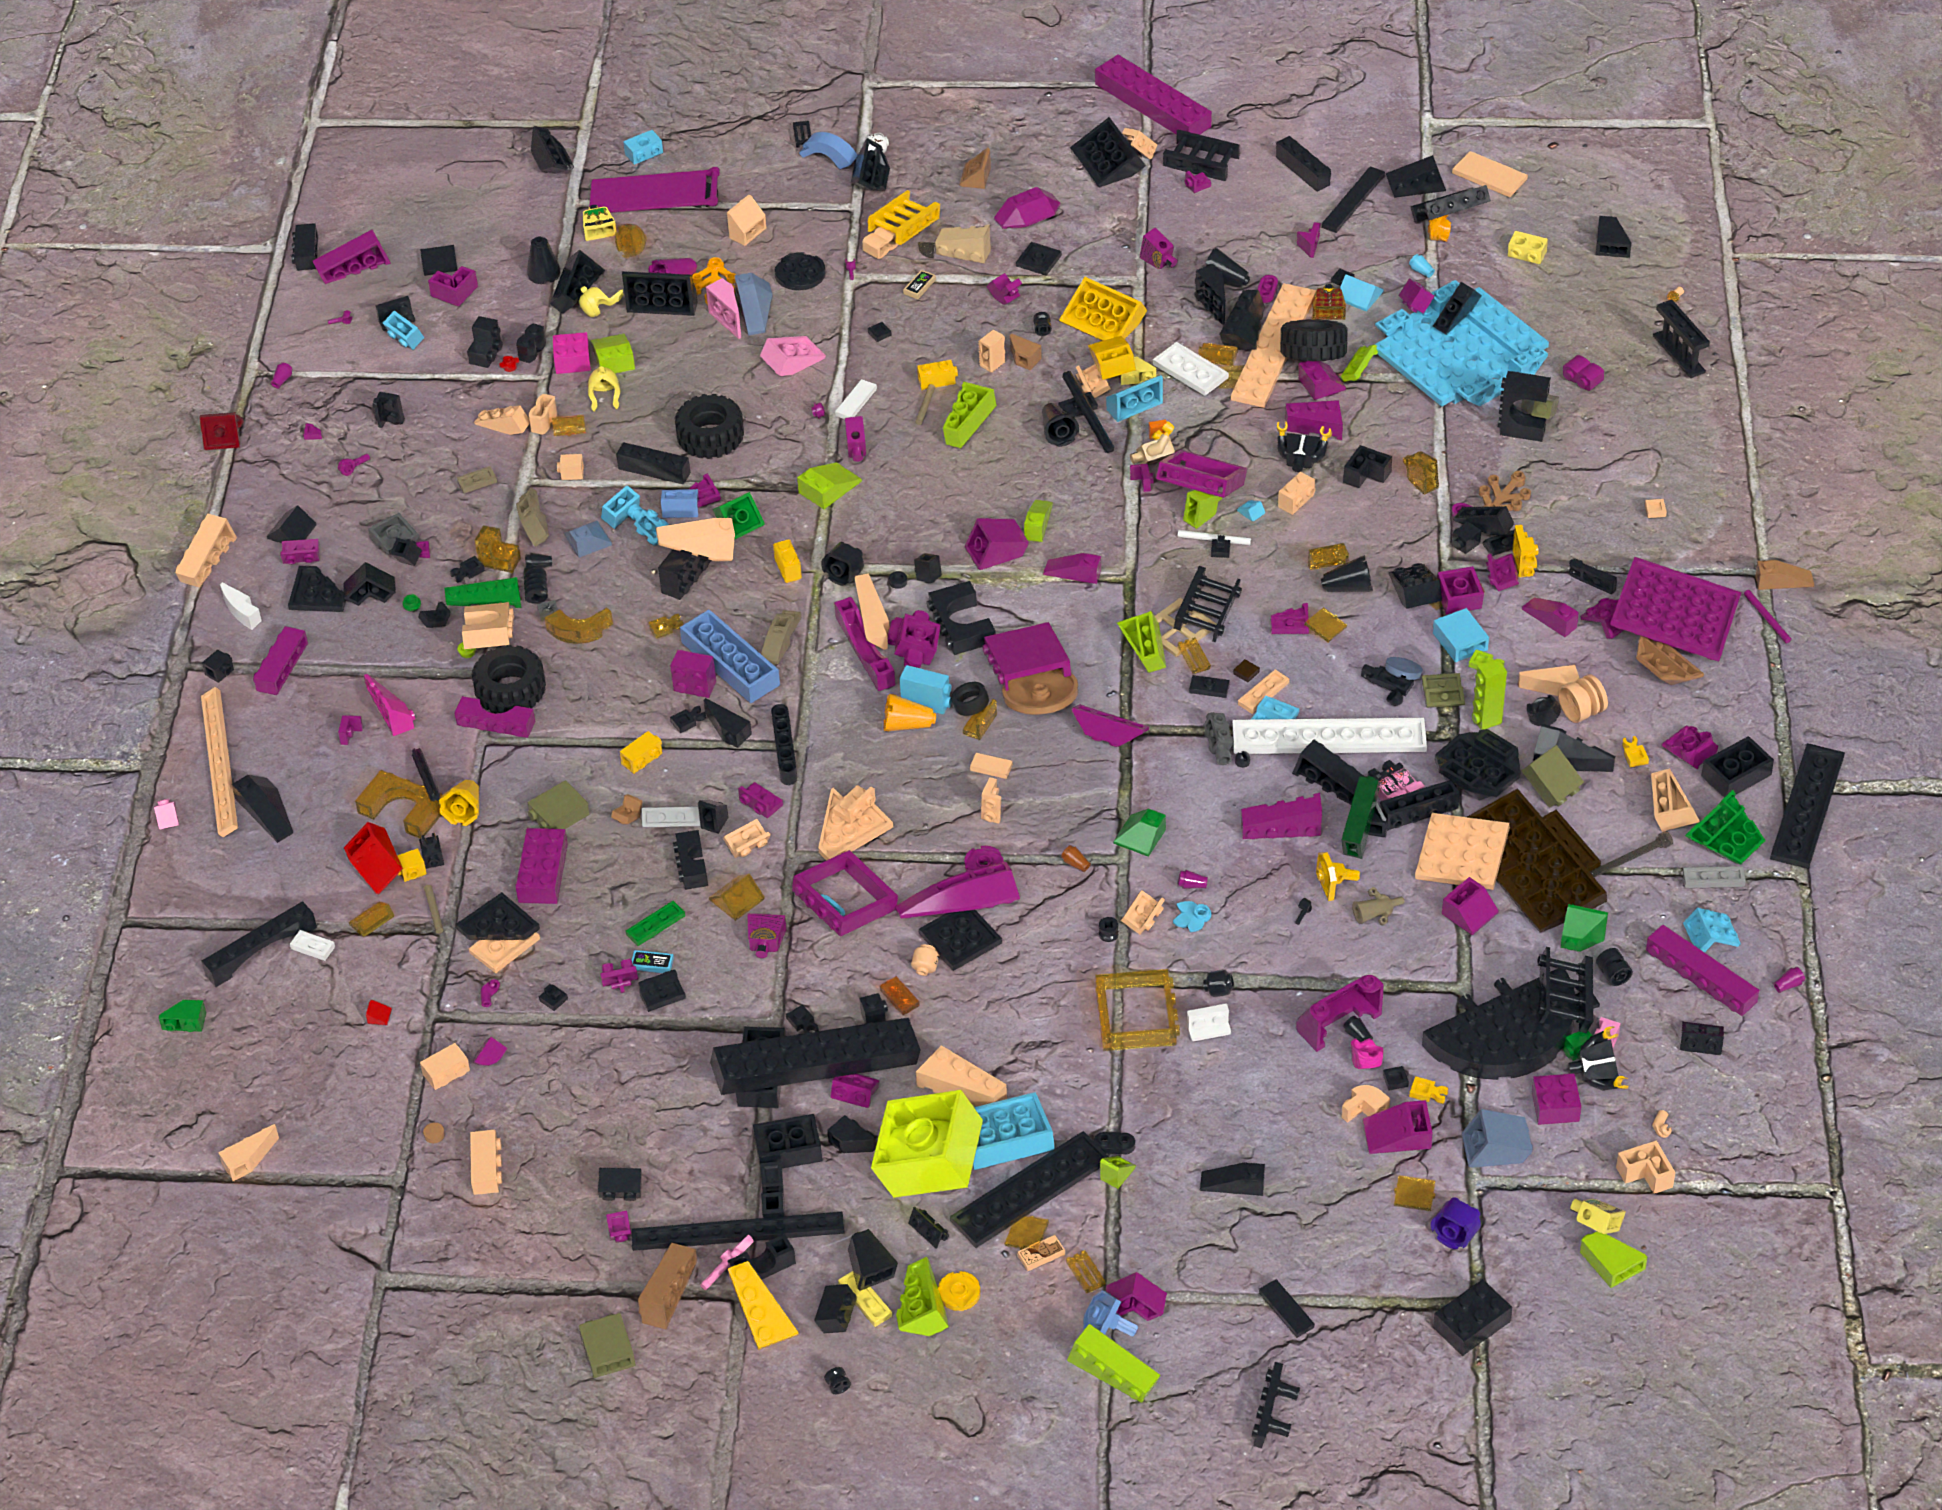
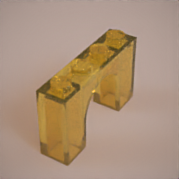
[355,770,443,839]

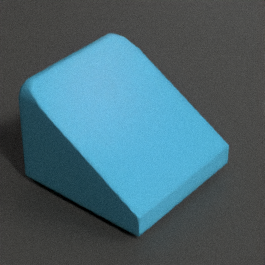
[1237,500,1265,521]

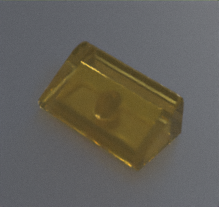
[349,901,394,937]

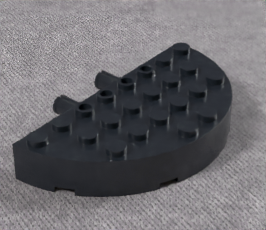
[1422,968,1576,1080]

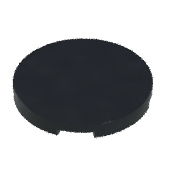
[774,252,826,291]

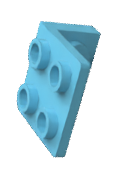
[1683,908,1741,952]

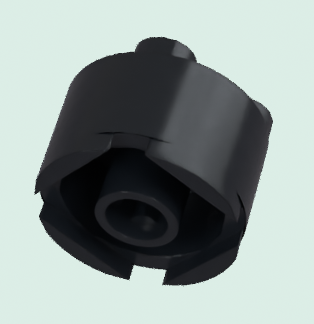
[821,542,864,586]

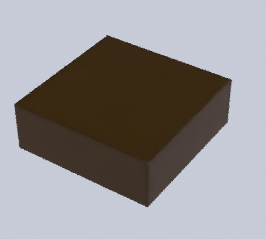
[1233,659,1260,683]

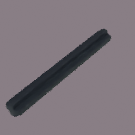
[412,748,441,802]

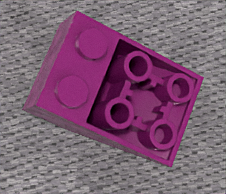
[1363,1100,1433,1154]

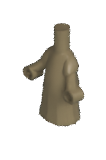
[1352,887,1404,926]

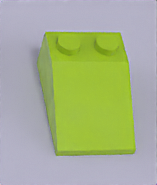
[590,333,635,374]
[797,462,862,509]

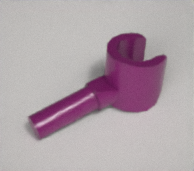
[845,258,856,280]
[328,310,353,324]

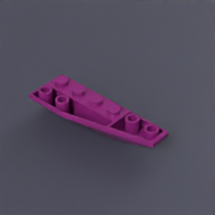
[895,862,1020,919]

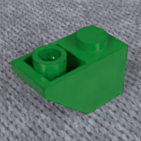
[158,1000,207,1032]

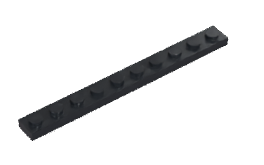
[632,1211,844,1251]

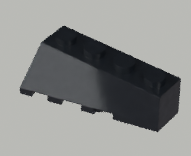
[550,250,605,314]
[1219,289,1265,350]

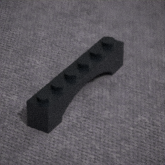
[201,901,317,987]

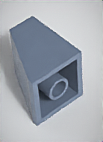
[1462,1109,1533,1168]

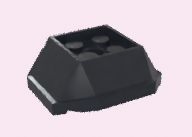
[1435,729,1521,801]

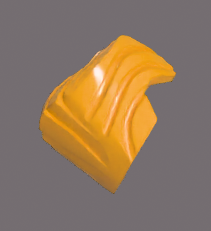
[1428,215,1451,242]

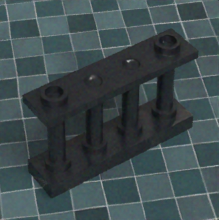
[1163,129,1240,181]
[1410,185,1491,222]
[1653,299,1710,378]
[1173,566,1242,643]
[1537,947,1594,1033]

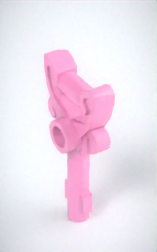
[700,1235,754,1290]

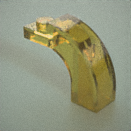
[545,608,613,644]

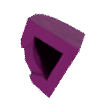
[473,1037,507,1066]

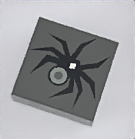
[537,600,559,621]

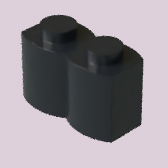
[516,323,546,363]

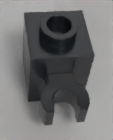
[419,833,444,869]

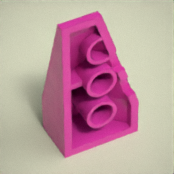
[364,674,415,736]

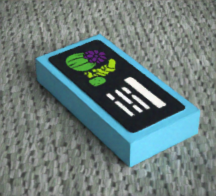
[632,950,674,973]

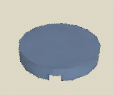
[1385,657,1423,680]

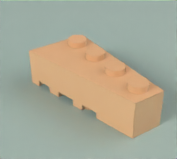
[175,514,237,588]
[916,1045,1007,1107]

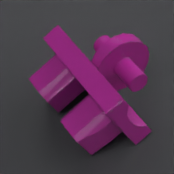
[600,959,638,993]

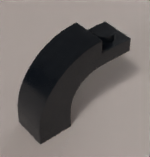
[761,1161,785,1218]

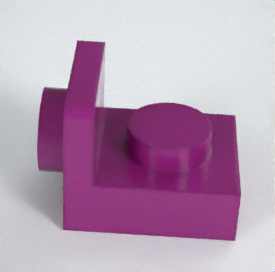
[1184,171,1211,193]
[338,715,363,745]

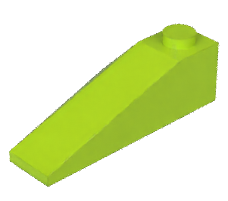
[896,1257,949,1336]

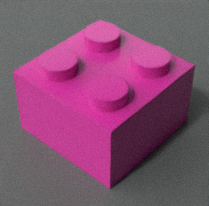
[553,332,591,374]

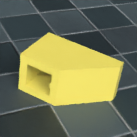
[1120,357,1156,385]

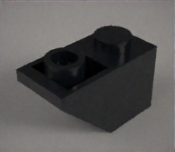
[827,1115,875,1153]

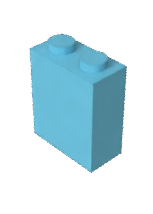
[1433,608,1489,662]
[900,665,952,715]

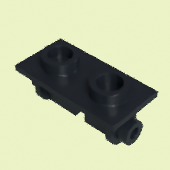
[908,1207,949,1249]

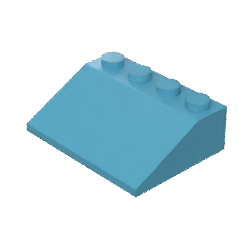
[973,1092,1055,1170]

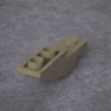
[516,487,549,547]
[761,610,802,665]

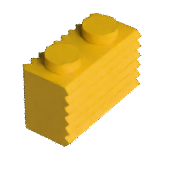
[773,539,802,583]

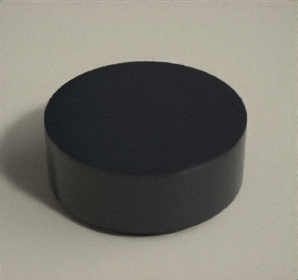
[889,571,907,589]

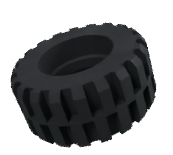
[1280,319,1348,361]
[675,394,744,459]
[472,645,546,714]

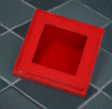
[366,1000,392,1025]

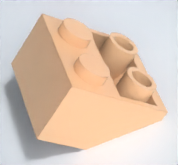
[727,195,767,246]

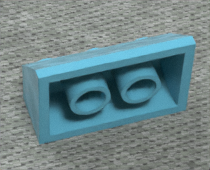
[1106,375,1163,422]

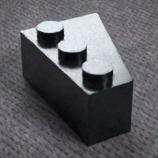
[1386,155,1446,198]

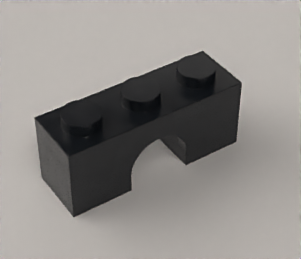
[673,830,708,890]
[727,1234,796,1280]

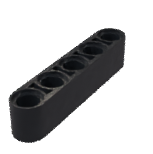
[771,704,797,785]

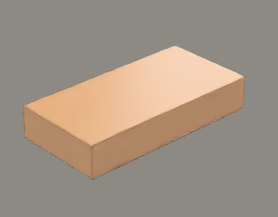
[970,753,1013,779]

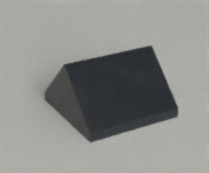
[267,505,317,543]

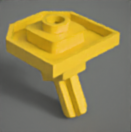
[1316,852,1360,901]

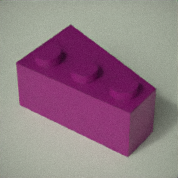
[1285,400,1343,440]

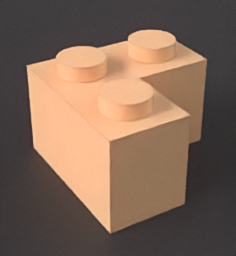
[1616,1140,1675,1194]

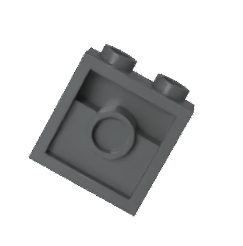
[368,513,419,555]

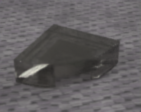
[918,242,936,259]

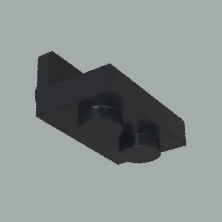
[638,969,686,1012]

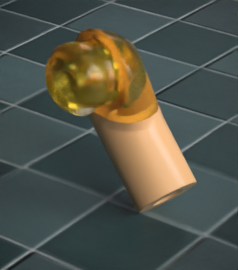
[1667,287,1684,302]

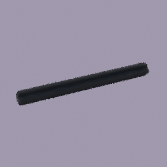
[1062,371,1114,453]

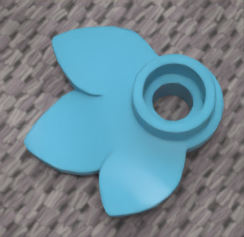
[1173,901,1211,932]

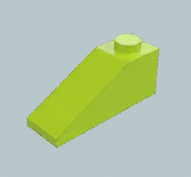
[1024,500,1053,542]

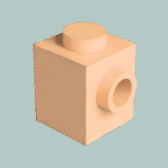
[557,454,584,480]

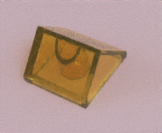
[709,873,765,921]

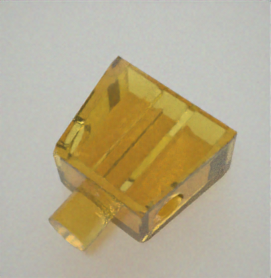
[1403,451,1439,495]

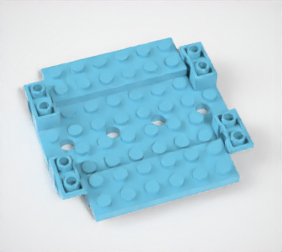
[1375,280,1549,407]

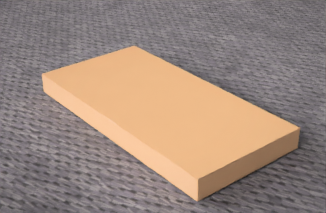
[1452,151,1528,197]

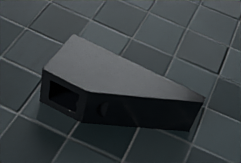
[1433,282,1482,335]

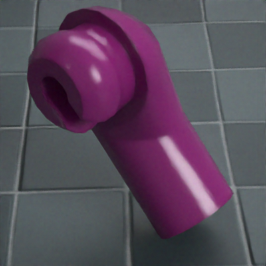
[480,979,500,1007]

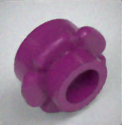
[811,402,825,419]

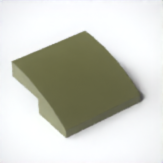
[1422,673,1465,708]

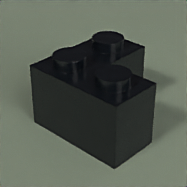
[467,316,503,368]
[1343,445,1392,488]
[343,562,396,606]

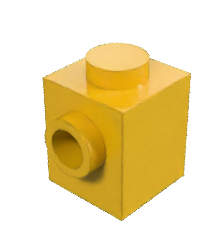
[397,848,427,882]

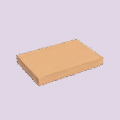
[469,932,540,973]

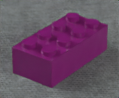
[516,828,568,904]

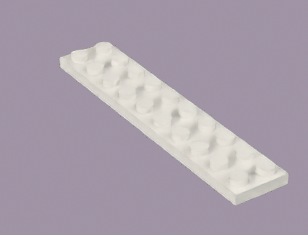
[1232,718,1427,754]

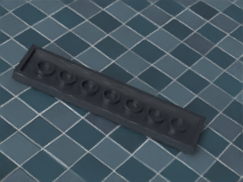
[1770,743,1845,869]
[950,1131,1109,1248]

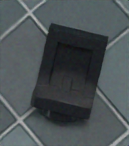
[418,601,450,628]

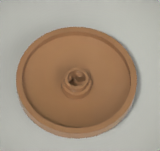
[1002,669,1078,715]

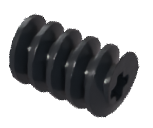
[523,564,548,604]

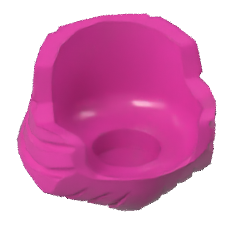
[1351,1038,1383,1069]

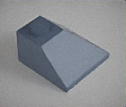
[564,521,612,558]

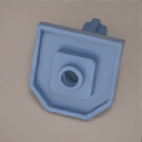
[1083,1290,1138,1337]

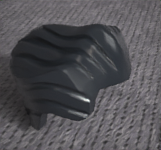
[1527,694,1561,726]

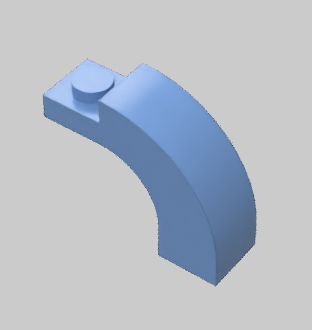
[799,132,858,170]

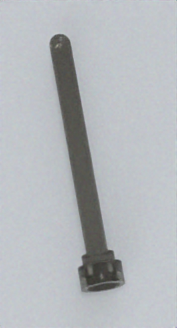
[1590,831,1673,878]

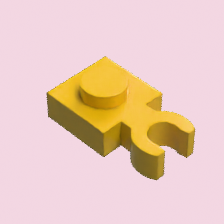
[1622,736,1649,768]
[1409,1076,1448,1104]

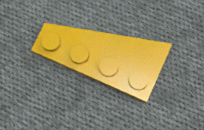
[727,1261,799,1350]

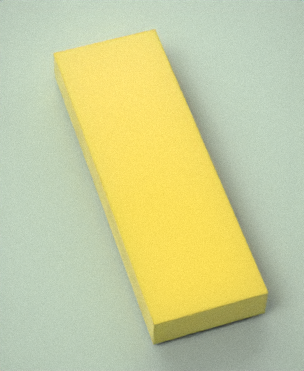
[838,1271,893,1327]

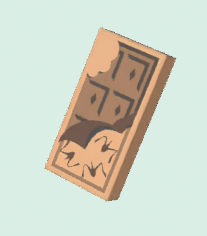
[1017,1235,1065,1271]

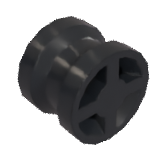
[1099,917,1119,942]
[824,1367,851,1395]

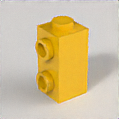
[917,360,958,390]
[619,731,662,774]

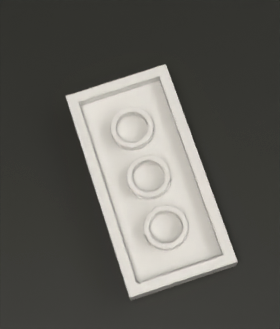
[1153,342,1229,396]

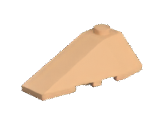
[656,518,735,561]

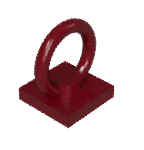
[199,412,244,450]

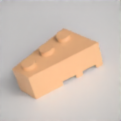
[1651,769,1700,832]

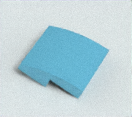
[1251,696,1300,720]

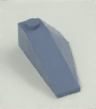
[735,273,773,336]

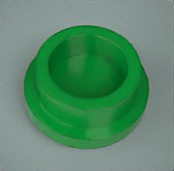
[402,594,421,611]

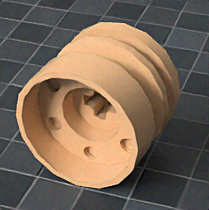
[1558,674,1608,723]

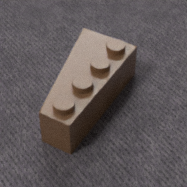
[638,1243,697,1329]

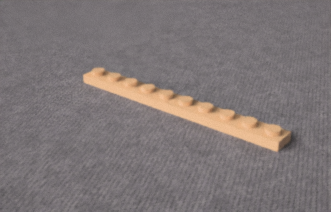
[201,687,238,837]

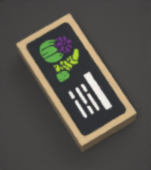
[903,270,936,299]

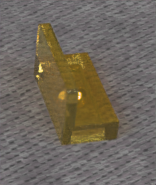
[963,699,997,740]

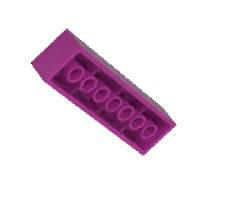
[1095,54,1212,135]

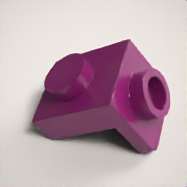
[1130,463,1154,492]
[606,1211,632,1243]

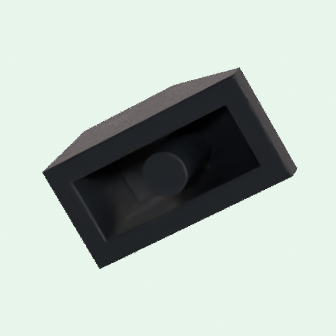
[698,800,729,834]

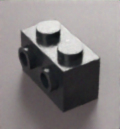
[598,1168,642,1201]
[814,1284,857,1334]

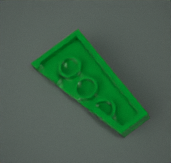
[444,577,521,608]

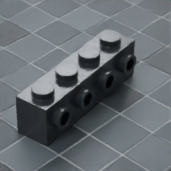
[1276,136,1331,192]
[616,442,691,485]
[1380,780,1460,831]

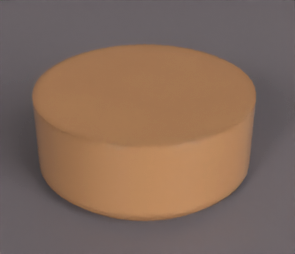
[423,1123,445,1144]

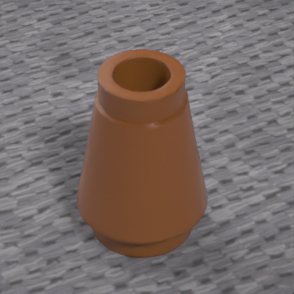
[1061,845,1091,872]

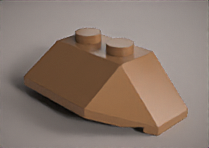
[1636,635,1704,685]

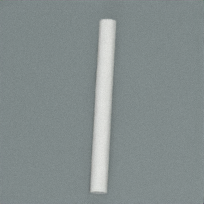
[1178,530,1251,545]

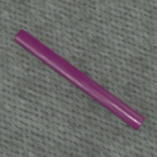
[1744,590,1791,643]

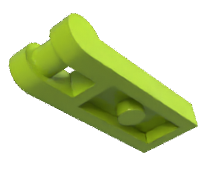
[1341,344,1378,382]

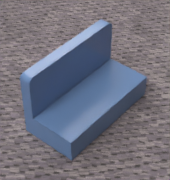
[661,489,699,518]

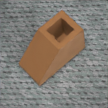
[1010,334,1042,371]

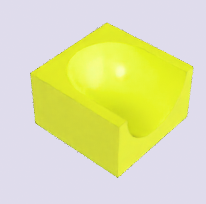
[871,1090,983,1198]

